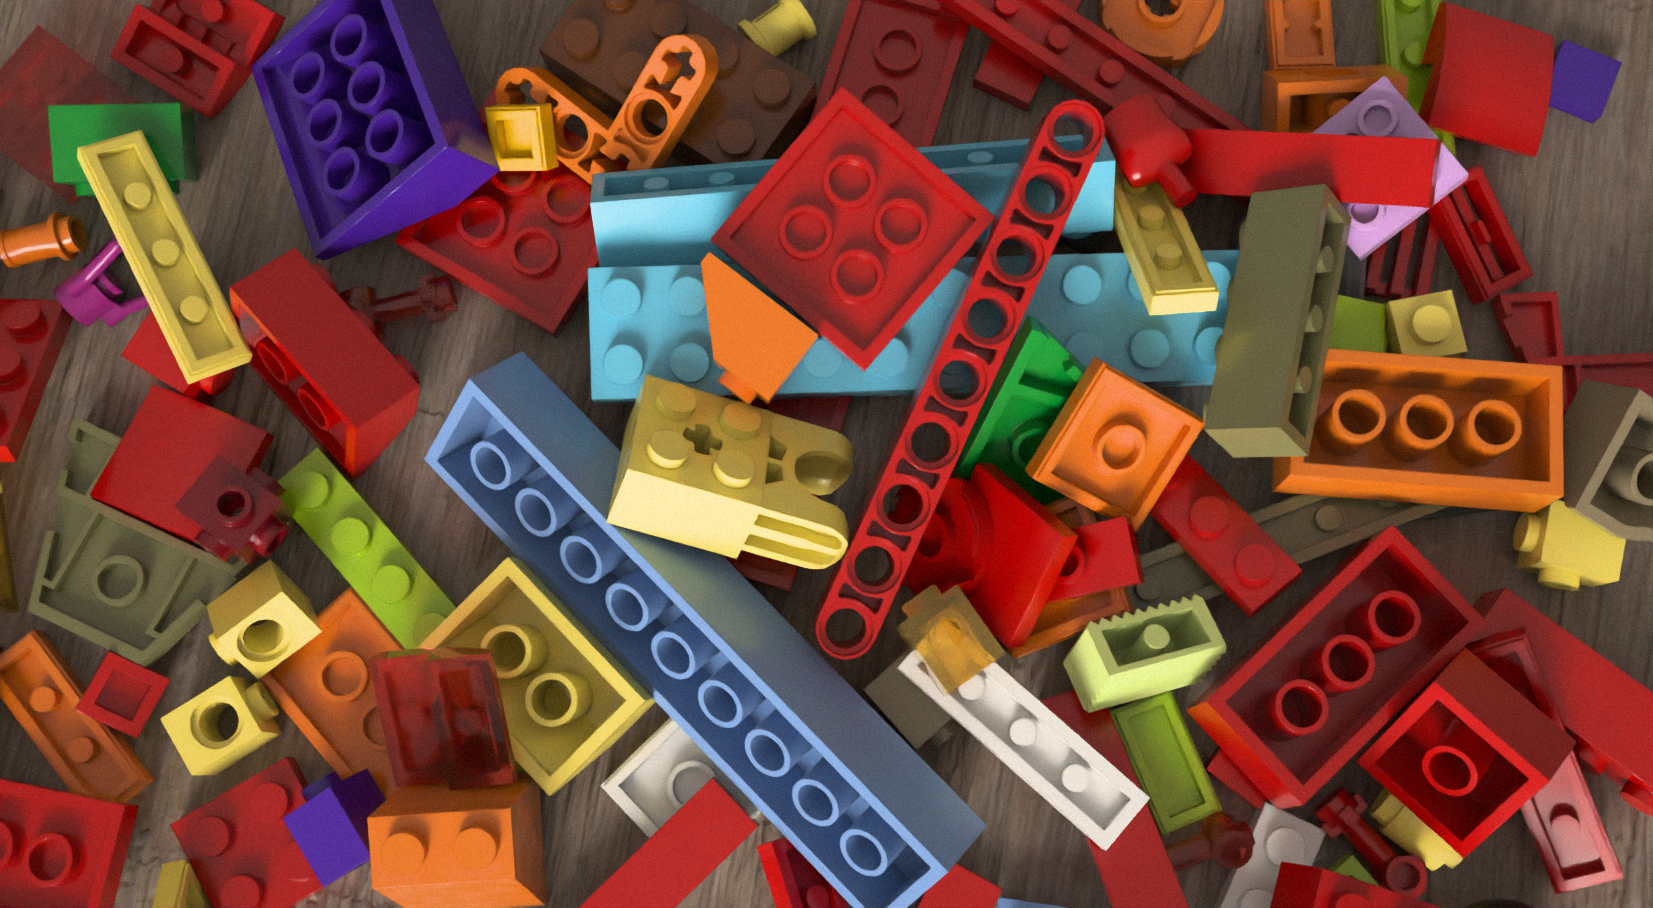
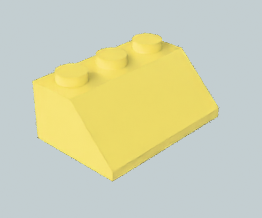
[414,557,656,796]

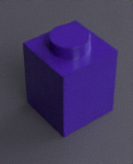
[282,768,386,888]

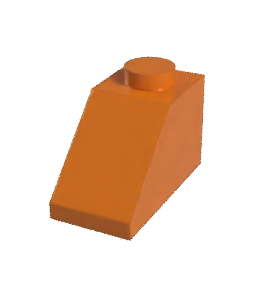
[701,252,819,405]

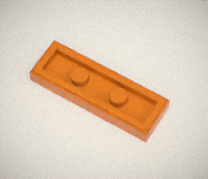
[0,629,154,803]

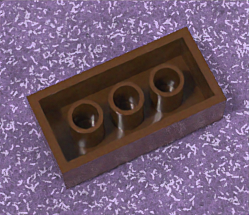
[539,0,817,166]

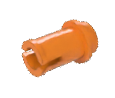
[0,211,87,268]

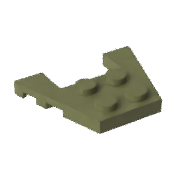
[27,416,298,669]

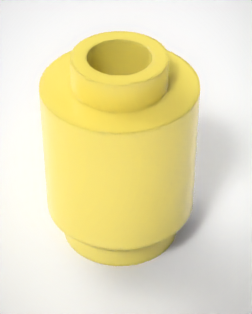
[1368,787,1464,871]

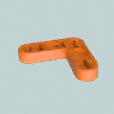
[495,34,719,185]

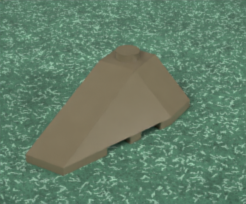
[1563,379,1653,542]

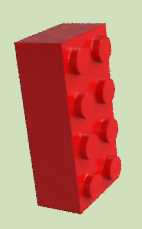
[1186,524,1488,810]

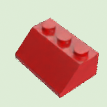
[230,248,420,482]

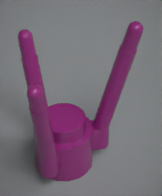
[53,234,150,328]

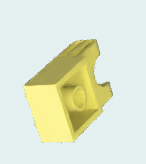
[606,374,854,569]

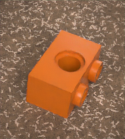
[1261,64,1408,133]

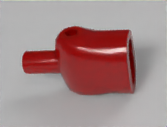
[1103,93,1197,208]

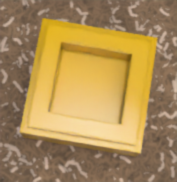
[485,103,559,171]

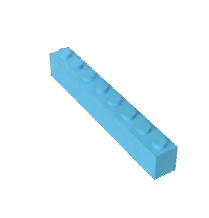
[590,134,1116,267]

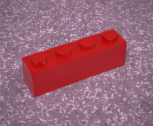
[1449,587,1653,816]

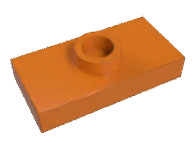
[1264,0,1336,70]

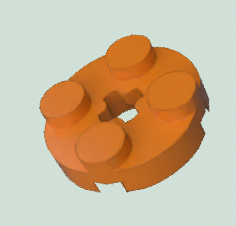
[1098,0,1224,70]

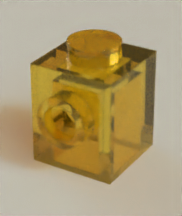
[896,584,1006,696]

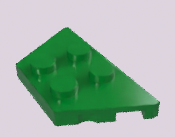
[952,315,1087,506]

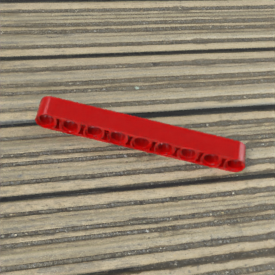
[813,99,1105,660]

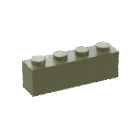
[1203,184,1352,458]

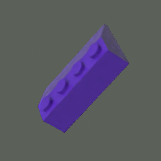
[250,0,501,261]

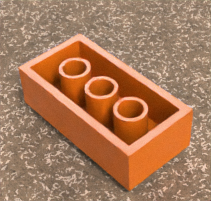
[1272,348,1564,513]

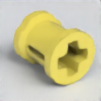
[736,0,817,57]

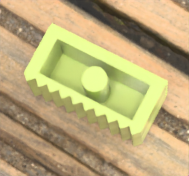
[1063,594,1226,713]

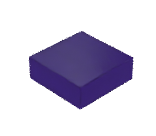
[1549,39,1622,124]

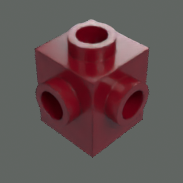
[174,455,293,566]

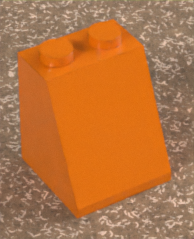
[367,773,548,908]

